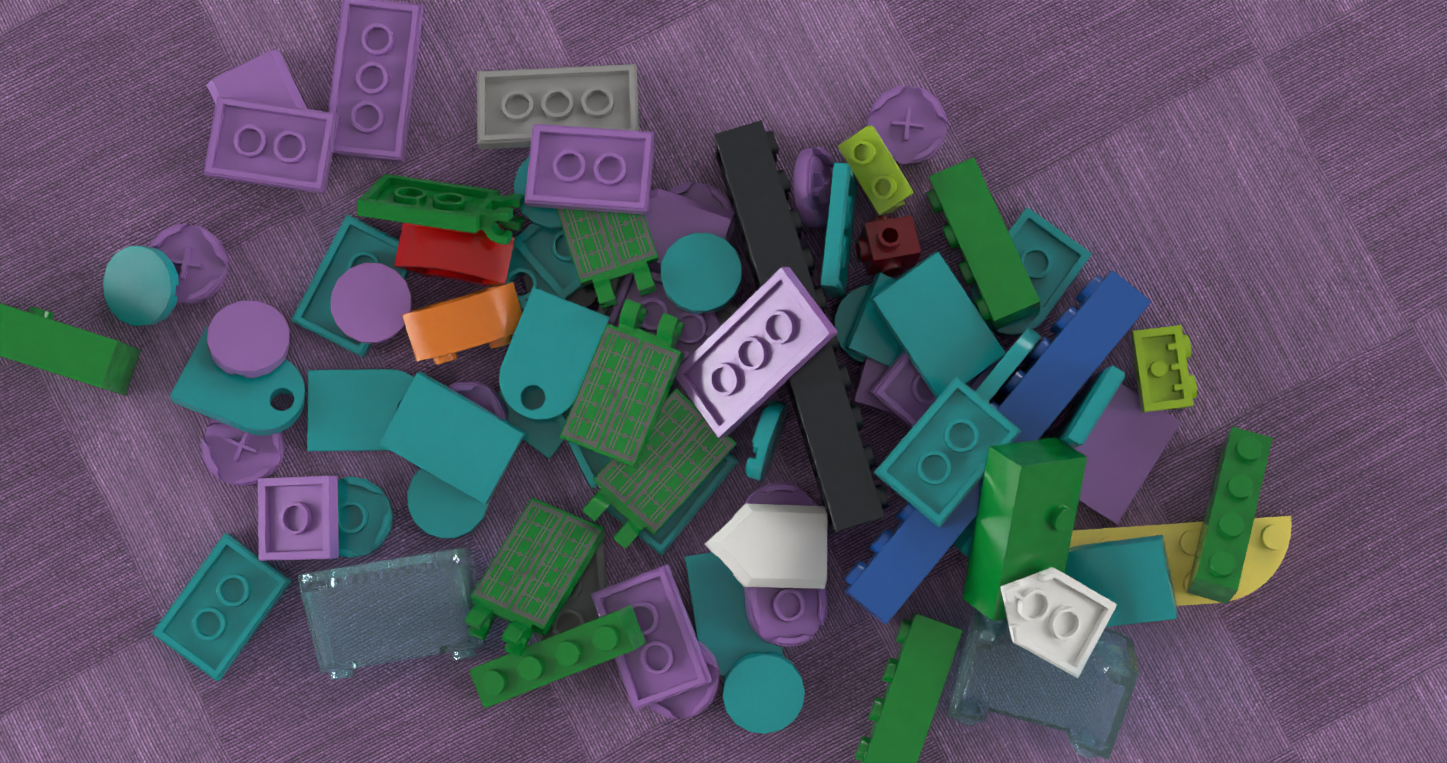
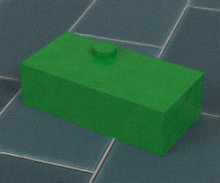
[0,303,141,396]
[962,437,1087,621]

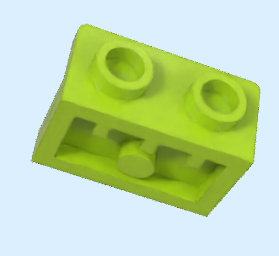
[837,125,913,215]
[1130,325,1197,413]

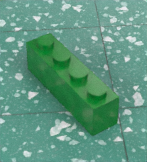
[925,157,1040,330]
[1186,426,1273,604]
[469,605,646,709]
[854,613,963,763]

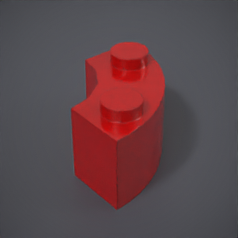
[394,223,515,286]

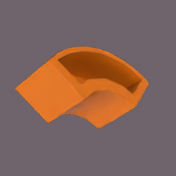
[402,282,522,365]

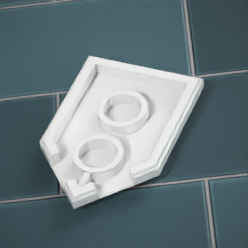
[705,503,827,589]
[1000,567,1117,678]

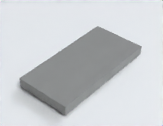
[477,64,639,150]

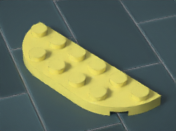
[1069,516,1292,606]

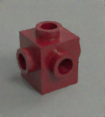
[855,215,921,277]

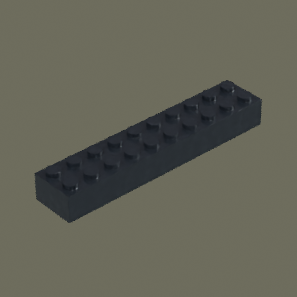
[714,120,889,533]

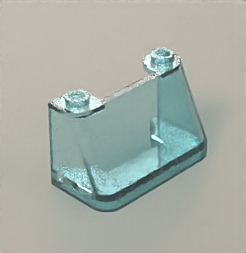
[298,548,486,680]
[947,607,1139,759]

